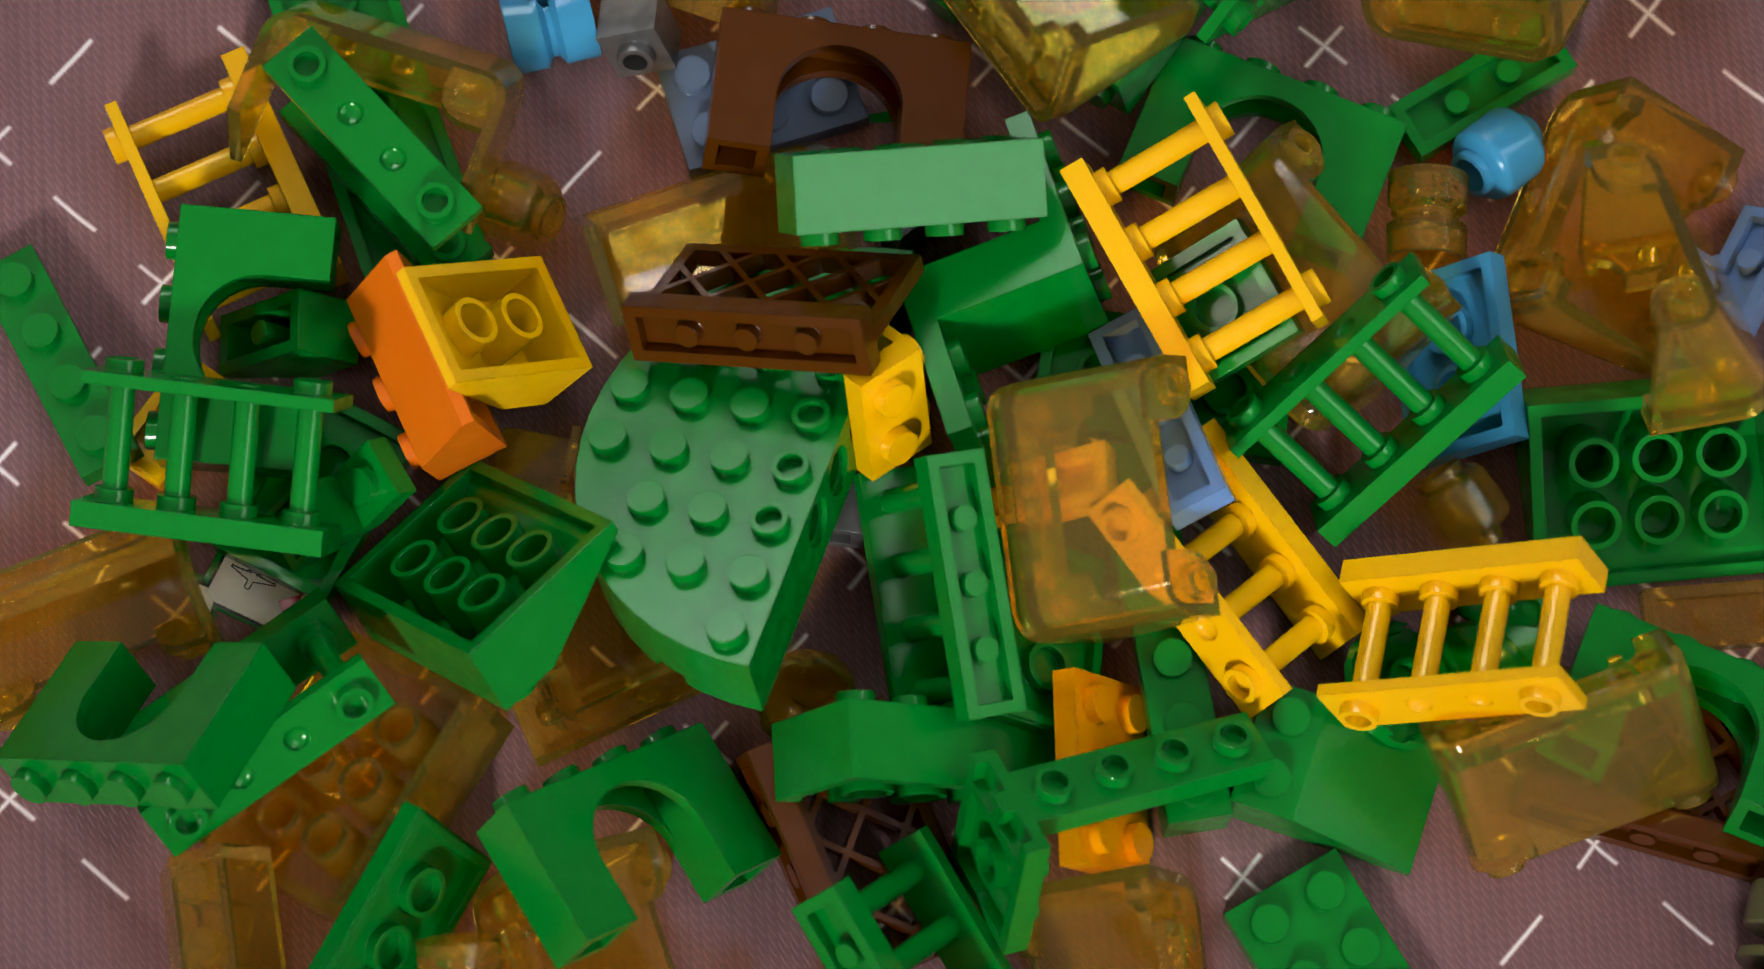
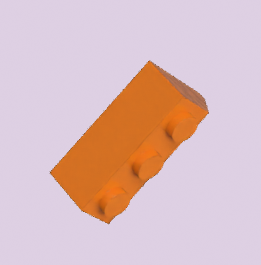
[346,250,507,481]

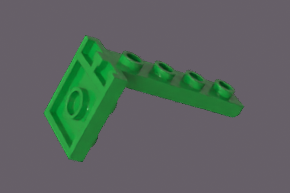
[949,711,1275,955]

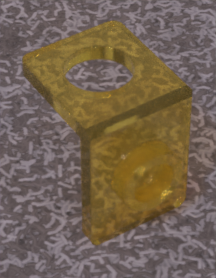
[493,424,584,503]

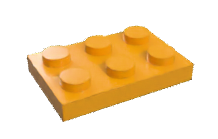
[1052,667,1154,883]

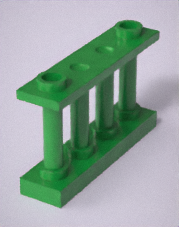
[262,25,494,266]
[1222,251,1527,547]
[69,355,354,558]
[854,448,1027,722]
[121,587,396,857]
[791,825,1013,969]

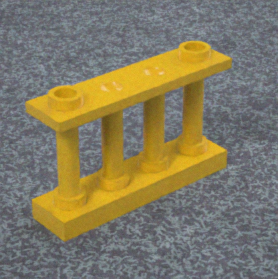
[102,46,349,342]
[1059,91,1331,401]
[1088,418,1365,718]
[1316,536,1608,731]

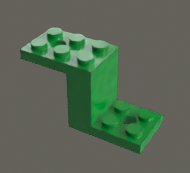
[904,111,1113,488]

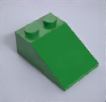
[1229,685,1447,876]

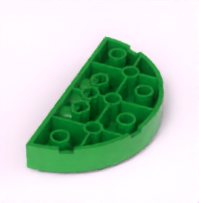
[575,247,914,711]

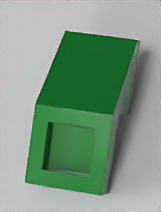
[266,437,417,572]

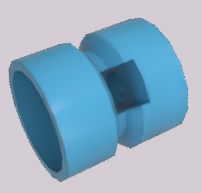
[499,0,602,76]

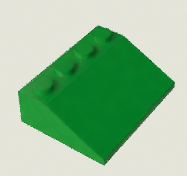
[1515,369,1764,587]
[333,461,619,711]

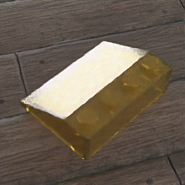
[199,630,515,925]

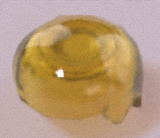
[758,649,856,739]

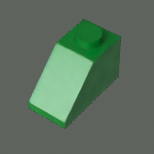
[219,288,359,378]

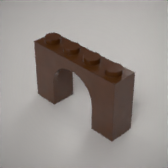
[701,7,972,177]

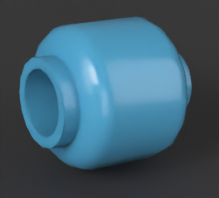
[1451,107,1545,200]

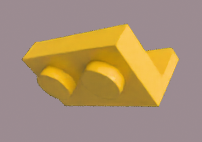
[843,325,932,482]

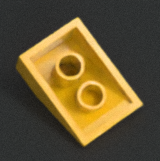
[396,256,593,410]

